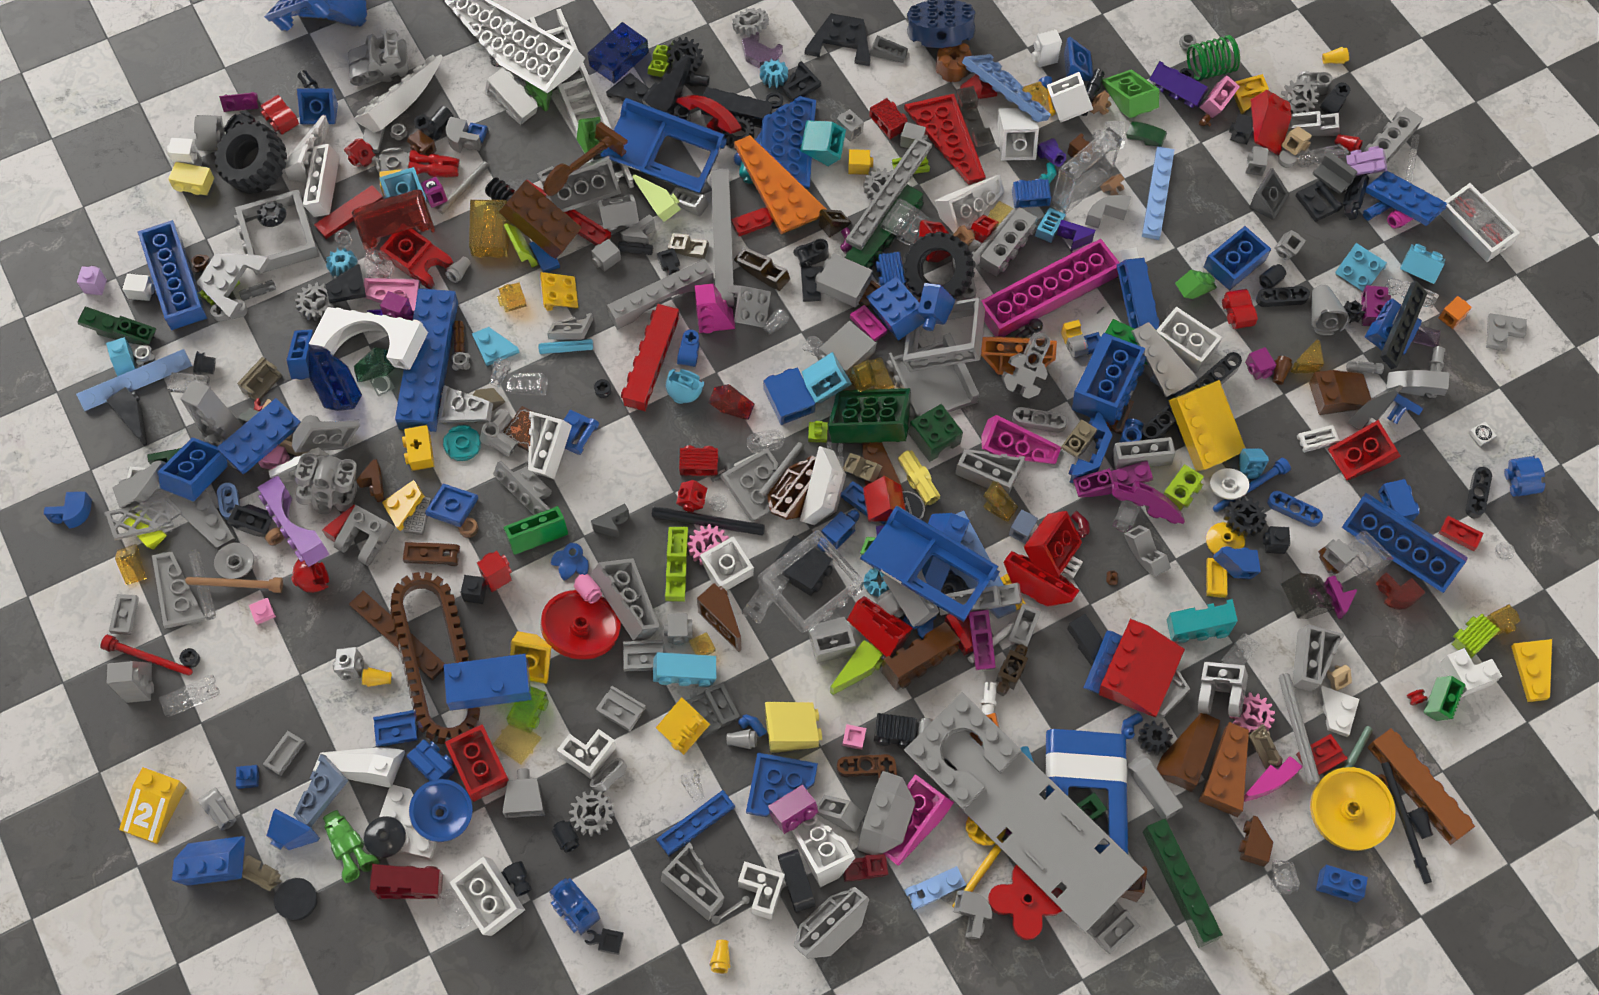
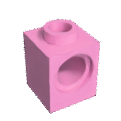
[258,446,290,470]

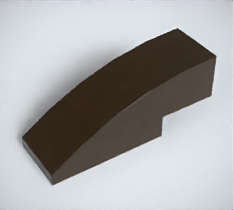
[734,247,791,291]

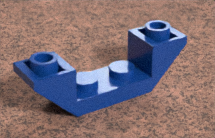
[1068,412,1112,483]

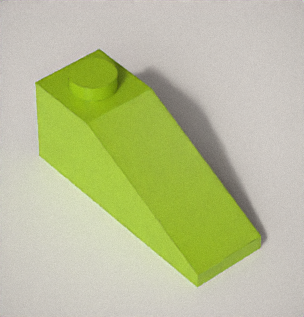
[830,640,883,695]

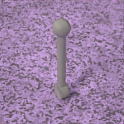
[712,896,750,925]

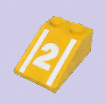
[119,767,187,844]

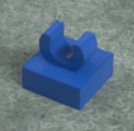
[236,765,259,789]

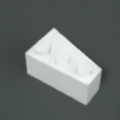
[485,67,538,125]
[528,411,572,479]

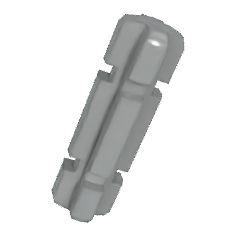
[1346,361,1384,374]

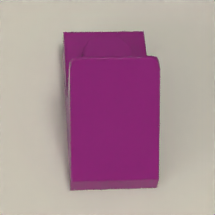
[1323,576,1357,620]

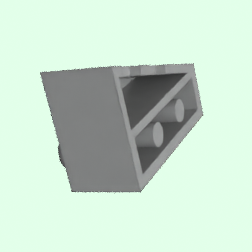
[1292,624,1345,692]
[107,661,154,703]
[661,842,724,921]

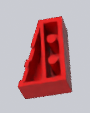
[847,596,913,657]

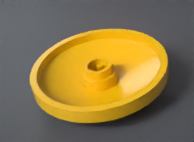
[1310,767,1396,851]

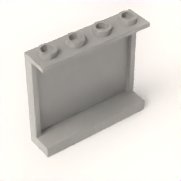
[886,333,979,419]

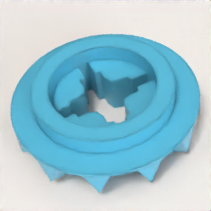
[864,568,890,597]

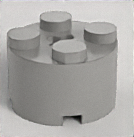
[194,115,225,151]

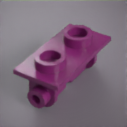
[219,92,259,112]

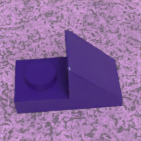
[1057,220,1096,251]

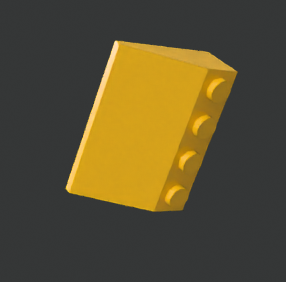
[1169,380,1246,471]

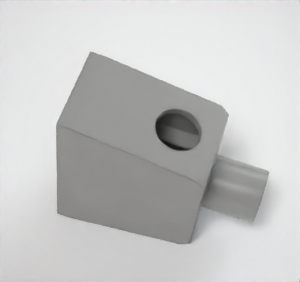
[503,768,545,818]

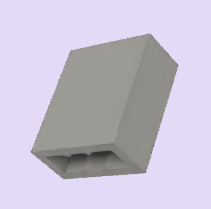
[815,253,872,308]
[819,321,876,377]

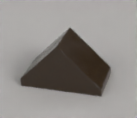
[819,209,852,238]

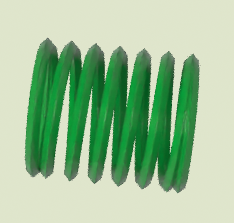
[1187,35,1241,81]

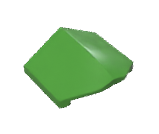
[576,117,604,153]

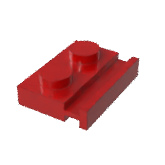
[1296,734,1348,776]

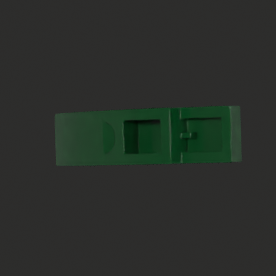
[77,306,157,345]

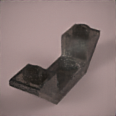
[957,86,995,147]

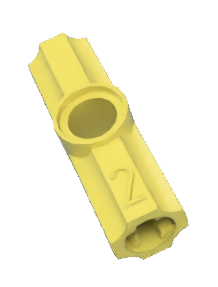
[898,450,940,505]

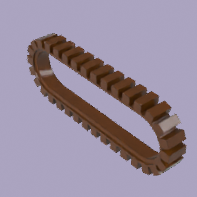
[390,572,480,745]

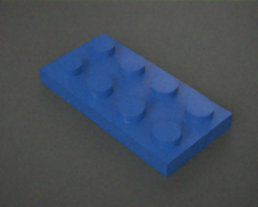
[1365,171,1447,226]
[216,398,301,475]

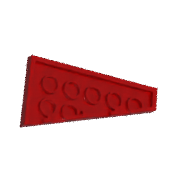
[904,94,986,185]

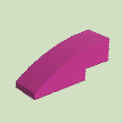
[1244,756,1303,802]

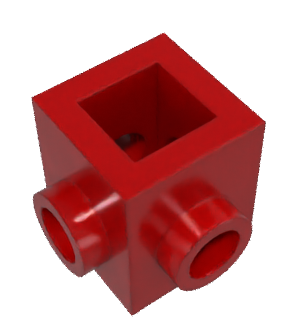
[343,138,375,167]
[676,480,708,512]

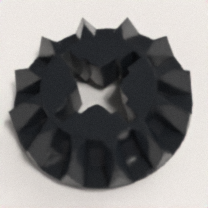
[257,201,286,227]

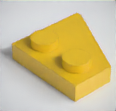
[1233,74,1269,114]

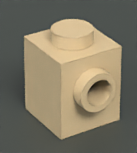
[1282,126,1312,156]

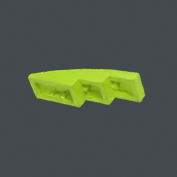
[665,527,688,602]

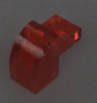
[1376,572,1426,610]

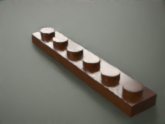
[349,591,445,681]

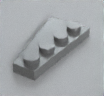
[1131,322,1198,397]
[165,490,236,551]

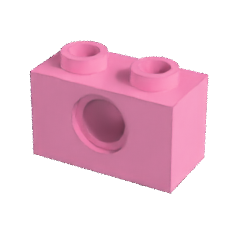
[1200,76,1240,118]

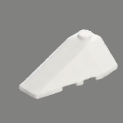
[935,175,1004,233]
[791,815,855,887]

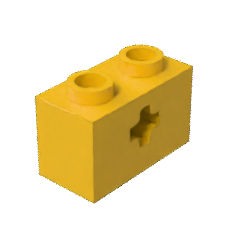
[402,425,435,471]

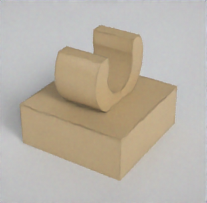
[1327,664,1352,691]

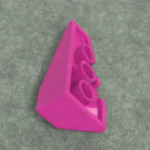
[981,415,1061,464]
[883,774,954,866]

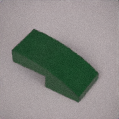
[1126,121,1167,147]

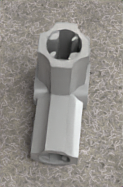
[480,409,518,456]

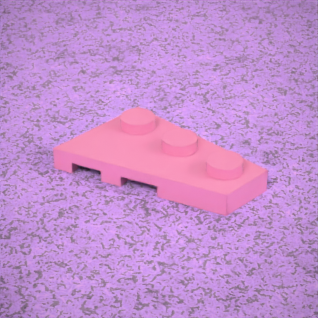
[364,278,420,314]

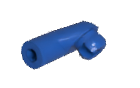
[1121,712,1143,739]
[738,714,767,737]

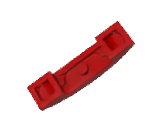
[676,95,742,134]

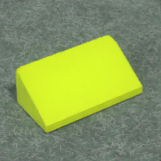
[123,511,167,550]

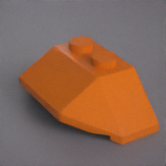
[981,336,1057,375]

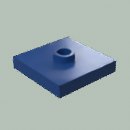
[425,483,478,527]

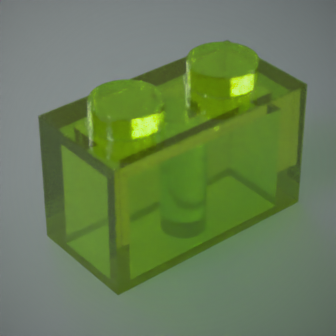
[506,686,549,734]

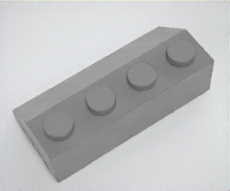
[541,156,621,212]

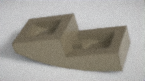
[668,233,709,259]
[843,453,883,483]

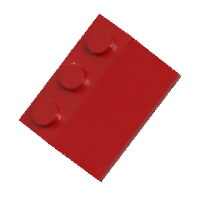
[1024,511,1082,577]

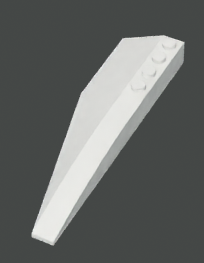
[444,0,585,93]

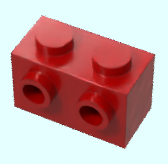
[477,551,512,592]

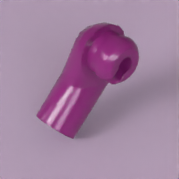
[840,228,853,253]

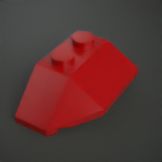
[1003,551,1080,607]

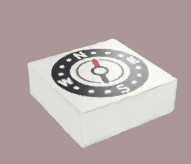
[1468,422,1497,447]

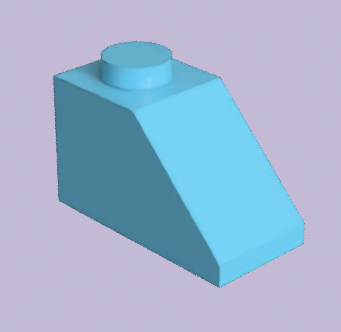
[106,337,137,377]

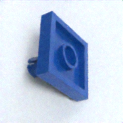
[1387,394,1423,424]

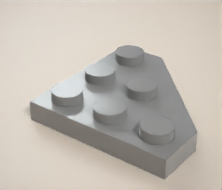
[720,448,778,522]

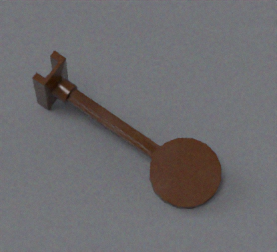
[543,122,628,196]

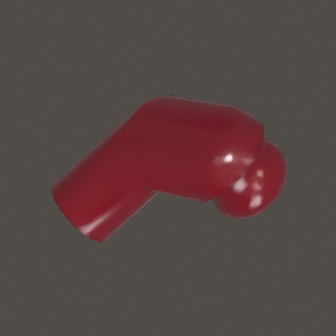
[1070,511,1090,538]

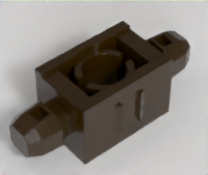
[996,644,1028,696]

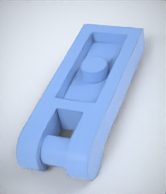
[904,866,966,910]

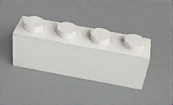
[303,144,340,217]

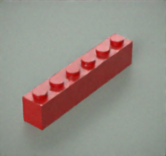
[621,304,680,411]

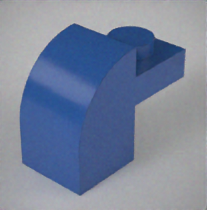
[44,491,92,528]

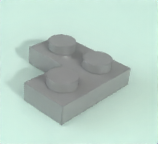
[1486,313,1527,351]

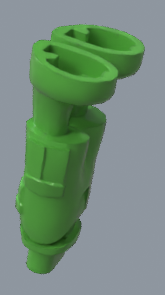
[323,810,379,883]

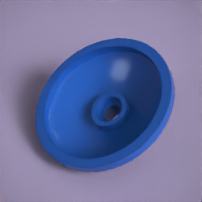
[409,779,473,842]

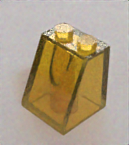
[469,200,511,258]

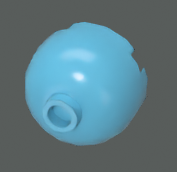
[666,369,704,404]

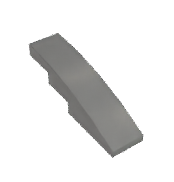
[939,583,1022,616]

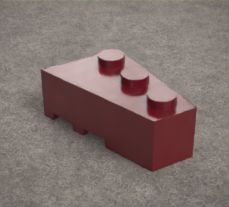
[370,864,443,899]

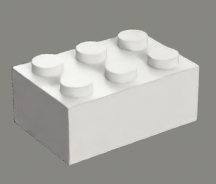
[1156,307,1222,373]
[450,856,525,936]

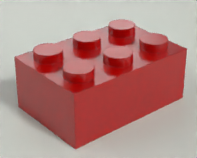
[445,724,509,802]

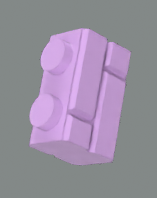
[1346,146,1387,176]

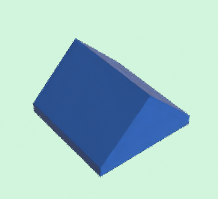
[1064,37,1093,81]
[297,88,338,124]

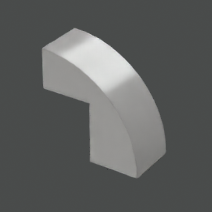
[1085,195,1131,228]
[1124,525,1171,577]

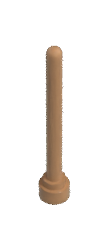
[185,577,283,593]

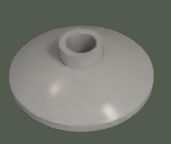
[214,543,254,579]

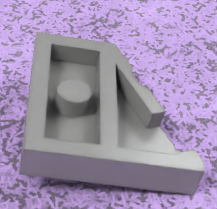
[547,313,593,340]

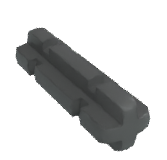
[239,280,276,301]

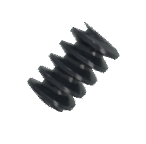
[485,177,515,208]

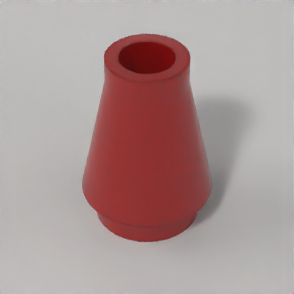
[1335,134,1363,152]

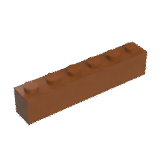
[1367,728,1476,845]

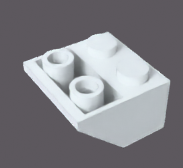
[1047,72,1093,123]

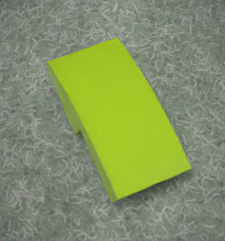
[647,45,670,77]

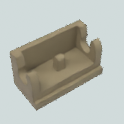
[237,357,282,401]

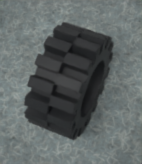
[723,116,754,150]

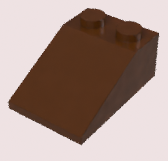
[1309,370,1371,415]
[697,583,742,652]

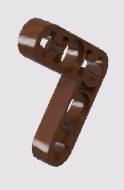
[836,754,897,781]

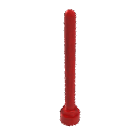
[100,634,193,676]

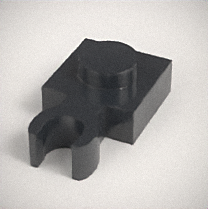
[657,248,680,275]
[585,928,624,955]

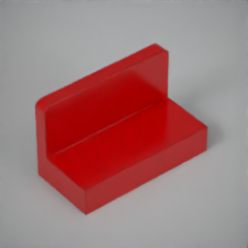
[945,614,973,656]

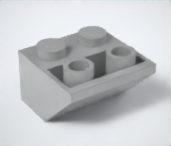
[806,617,856,664]

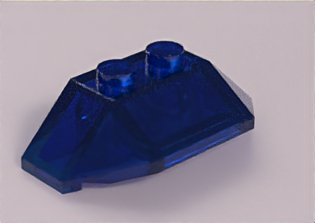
[308,348,362,411]

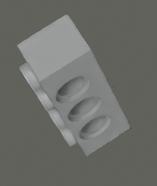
[1363,107,1423,163]
[979,207,1038,277]

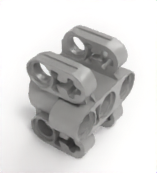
[295,453,357,514]

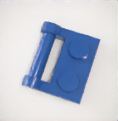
[564,410,600,455]

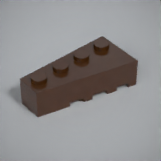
[881,622,960,691]

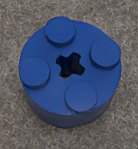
[1504,455,1545,497]

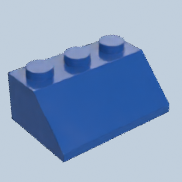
[172,836,245,886]

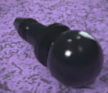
[1015,318,1043,338]

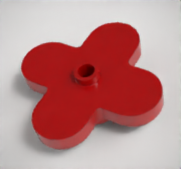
[987,864,1063,940]

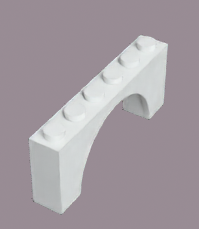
[309,307,428,370]

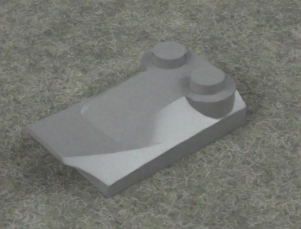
[292,415,360,452]

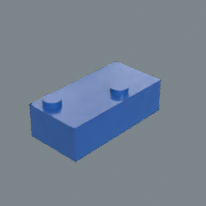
[444,654,532,711]

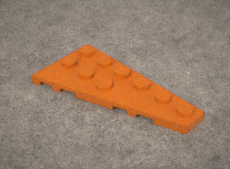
[734,136,826,234]

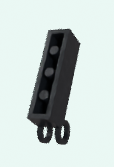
[701,87,783,128]

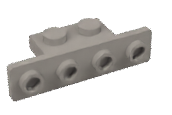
[493,461,552,515]

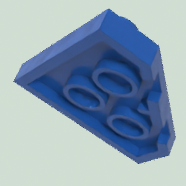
[746,753,818,817]

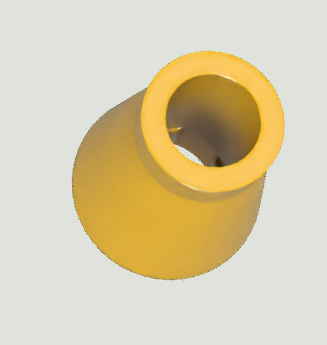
[1322,47,1349,64]
[362,667,392,687]
[709,939,731,974]

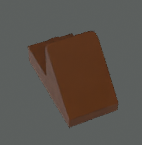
[356,459,385,502]

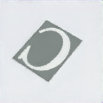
[369,371,395,396]

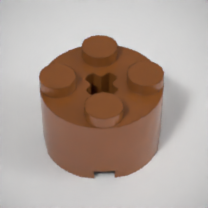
[936,43,972,82]

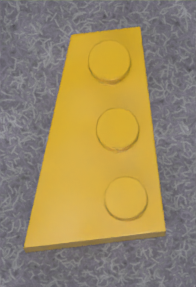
[1511,639,1552,702]

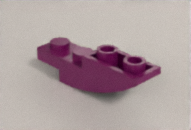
[1073,461,1153,497]
[1111,480,1185,524]

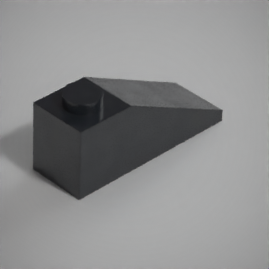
[107,387,147,446]

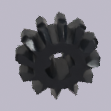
[1137,720,1173,756]

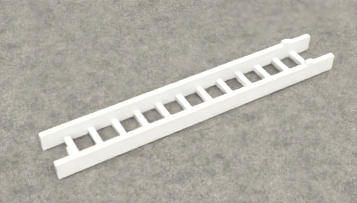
[530,9,634,188]

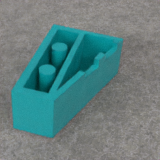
[1166,599,1238,643]

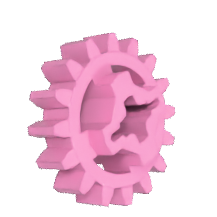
[688,524,729,566]
[1229,692,1275,733]

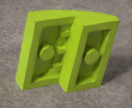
[504,224,538,268]

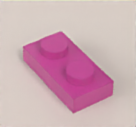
[850,305,887,341]

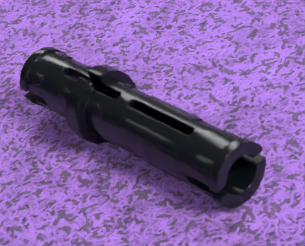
[1081,69,1105,116]

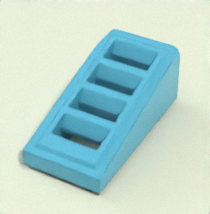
[1035,208,1066,243]

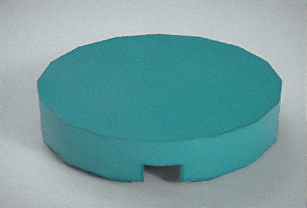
[443,425,481,461]

